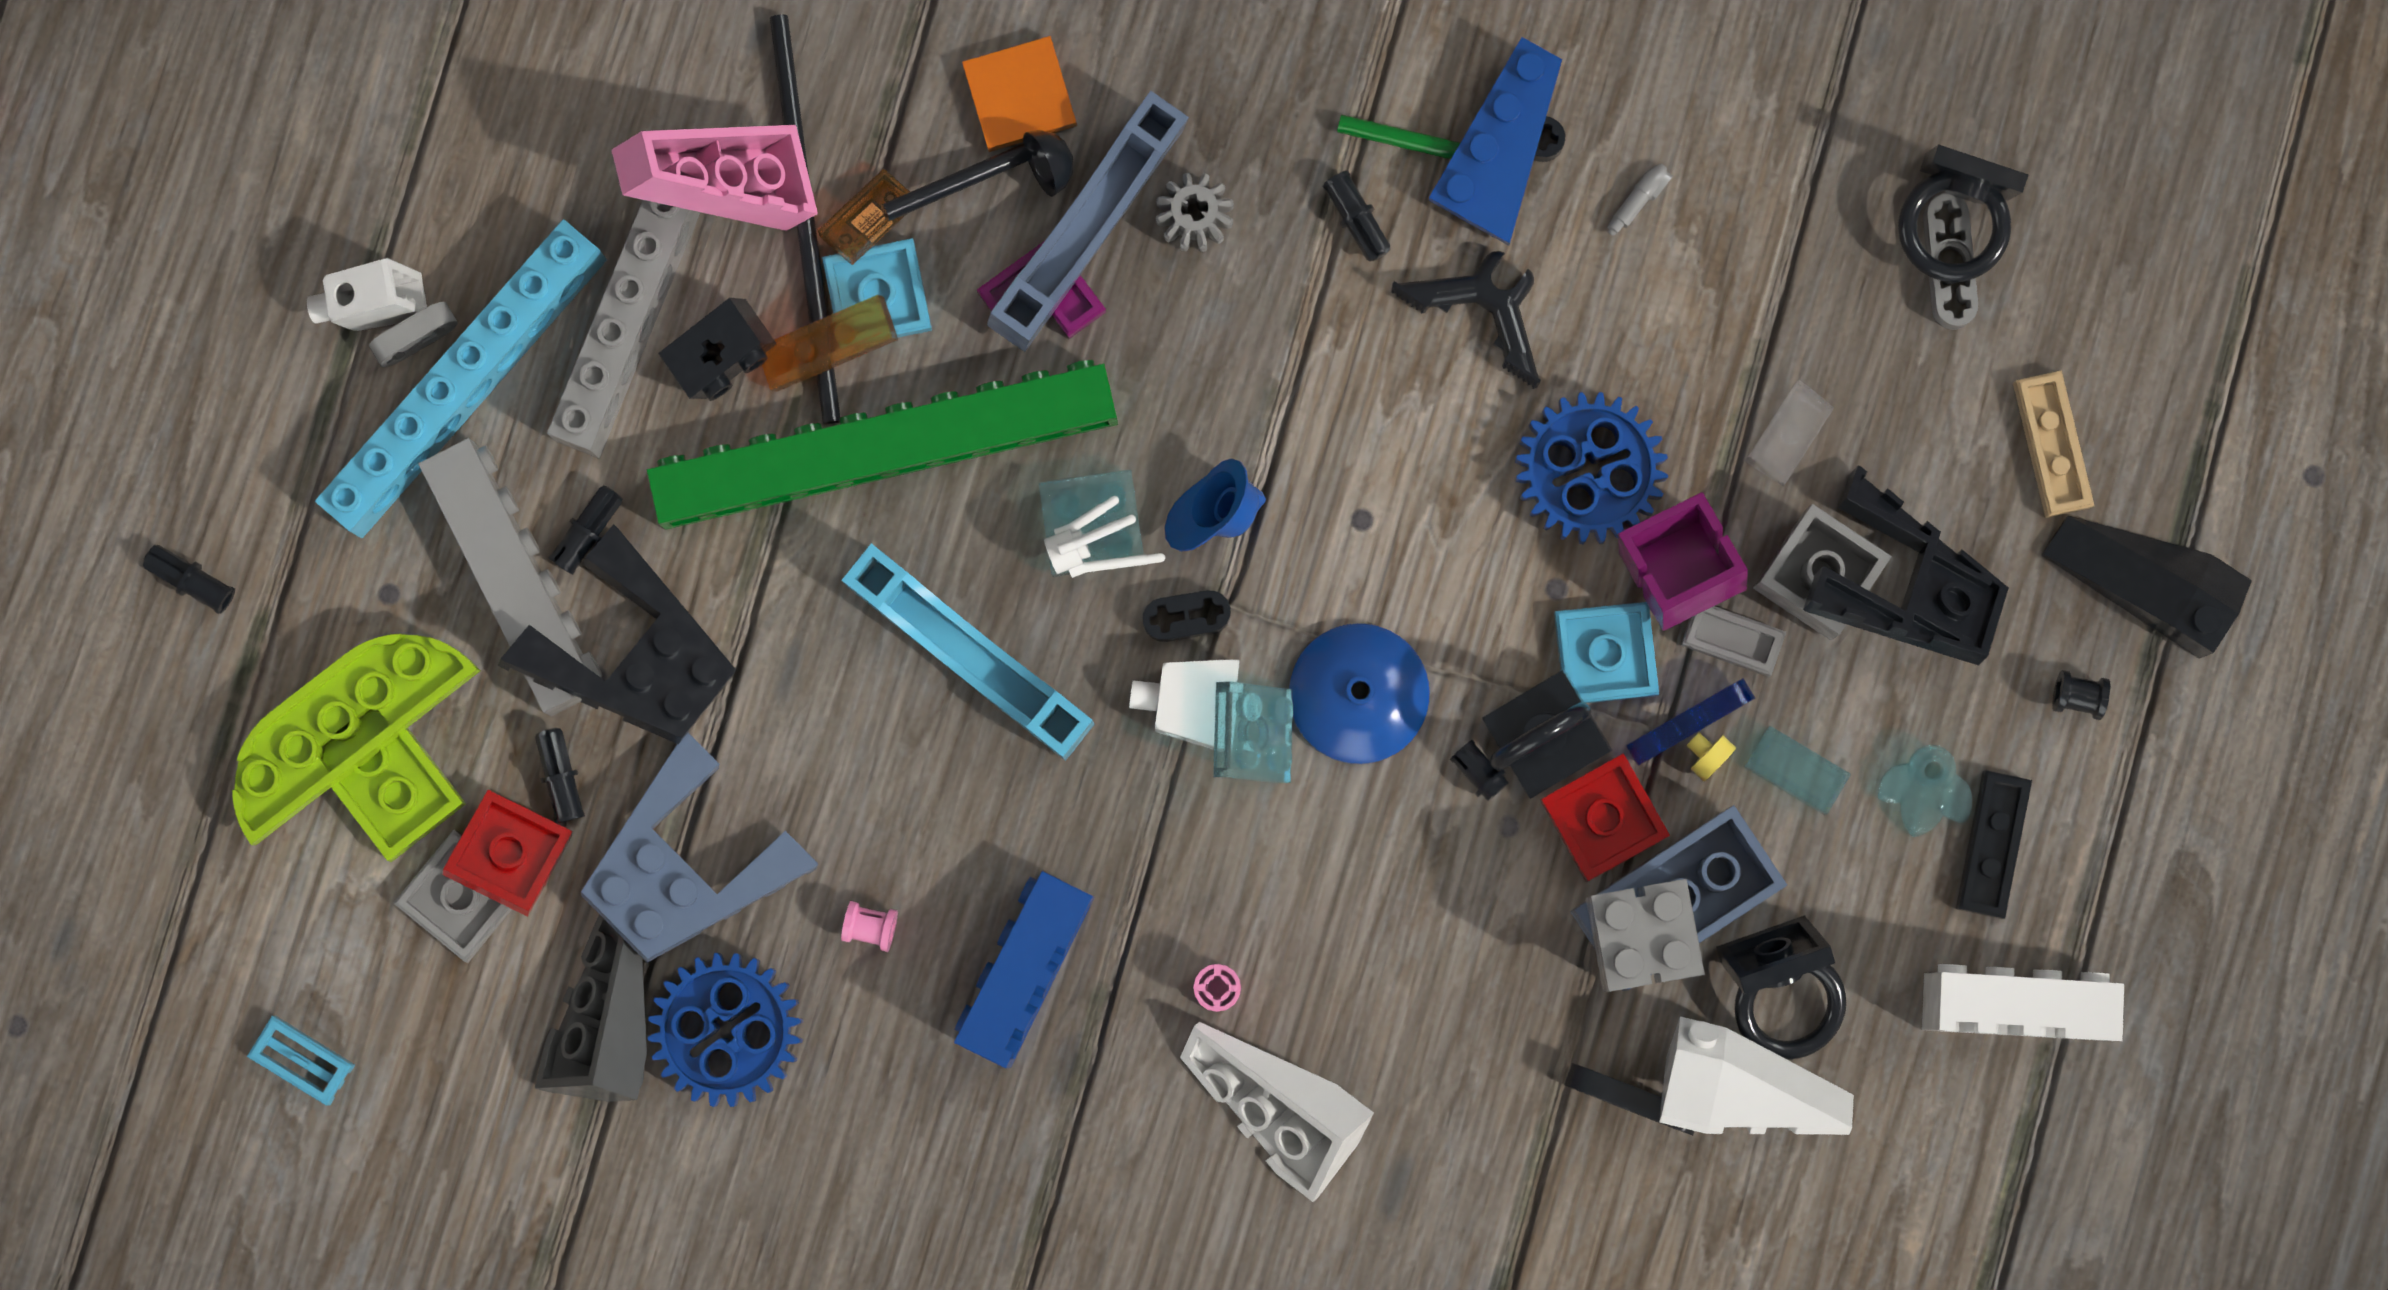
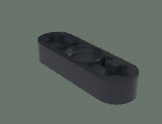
[1564,1063,1695,1136]

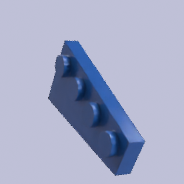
[1429,37,1562,246]

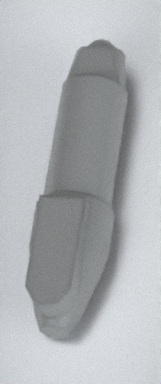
[1607,164,1673,236]

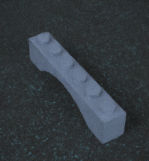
[987,90,1189,352]

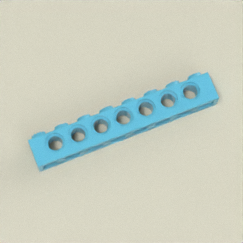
[315,219,607,538]

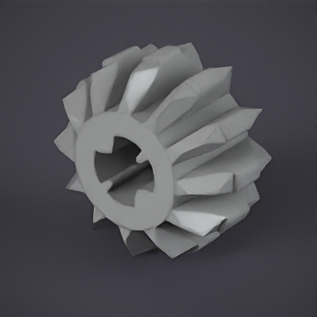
[1156,173,1234,252]

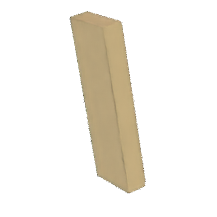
[2013,370,2094,518]

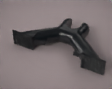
[1391,251,1541,389]

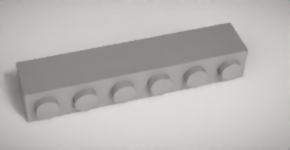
[418,438,602,717]

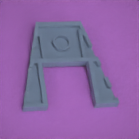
[581,733,818,962]

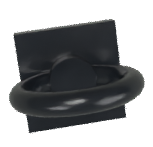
[1898,144,2029,282]
[1482,669,1613,799]
[1716,915,1846,1060]

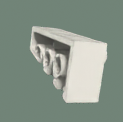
[1922,964,2124,1041]

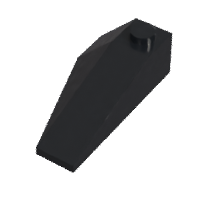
[2042,515,2252,659]

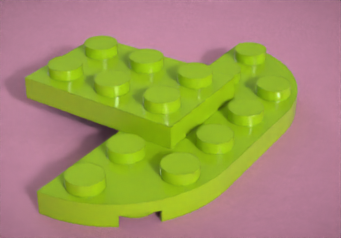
[232,634,481,862]

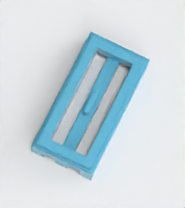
[247,1016,355,1106]

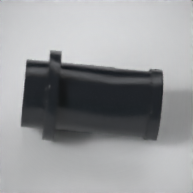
[1450,740,1509,801]

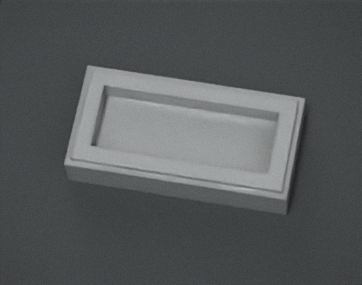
[1681,606,1786,677]

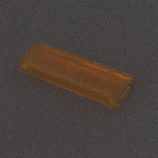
[762,295,898,392]

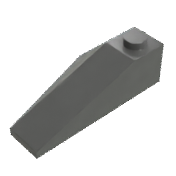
[535,914,647,1102]

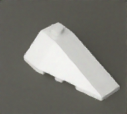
[1659,1016,1854,1135]
[1180,1022,1374,1202]

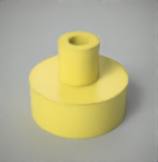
[1686,732,1736,782]

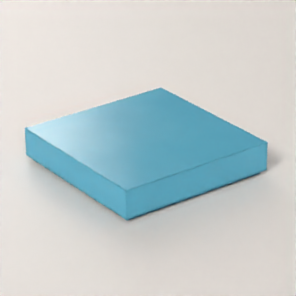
[822,238,932,349]
[1554,602,1659,703]

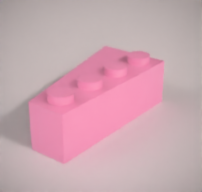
[612,125,818,231]

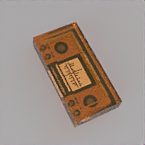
[818,168,910,265]

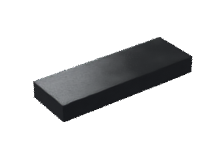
[1956,770,2032,919]

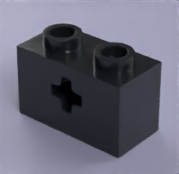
[658,298,777,401]

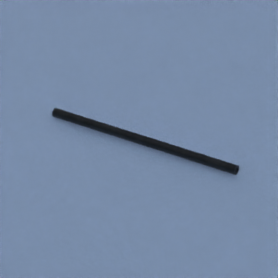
[770,14,841,424]

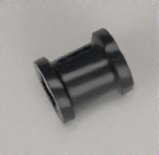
[2052,670,2111,720]

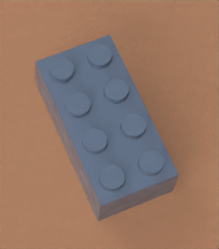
[1570,805,1787,991]

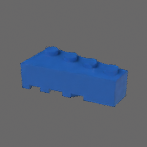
[954,871,1094,1068]

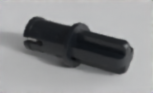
[1323,171,1390,262]
[548,485,623,575]
[143,545,235,614]
[535,728,585,823]

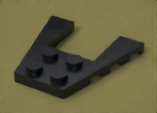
[1803,465,2009,666]
[498,524,736,745]

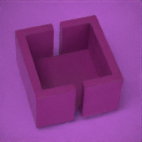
[1618,492,1748,631]

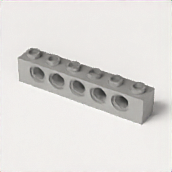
[547,200,700,459]

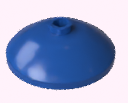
[1289,624,1430,764]

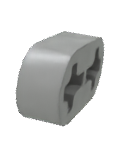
[369,302,458,367]

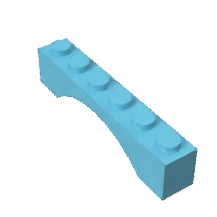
[842,543,1095,761]

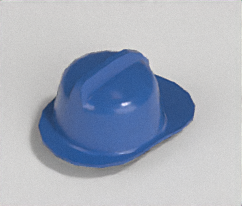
[1164,458,1266,552]

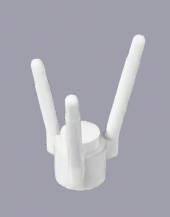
[1044,496,1165,578]

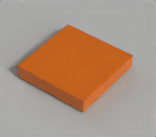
[962,36,1077,152]

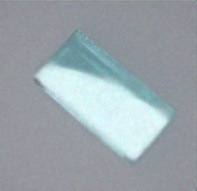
[1744,726,1851,815]

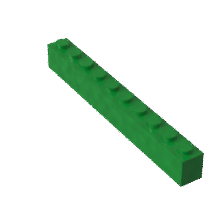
[647,360,1118,530]

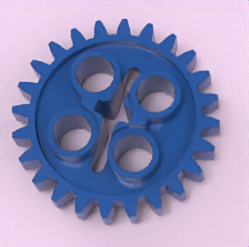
[1515,392,1668,545]
[647,953,803,1107]

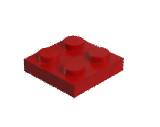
[1540,753,1670,882]
[442,790,573,917]

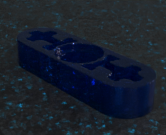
[1626,678,1755,766]

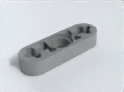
[1923,193,1978,330]

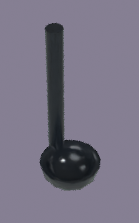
[881,130,1073,222]

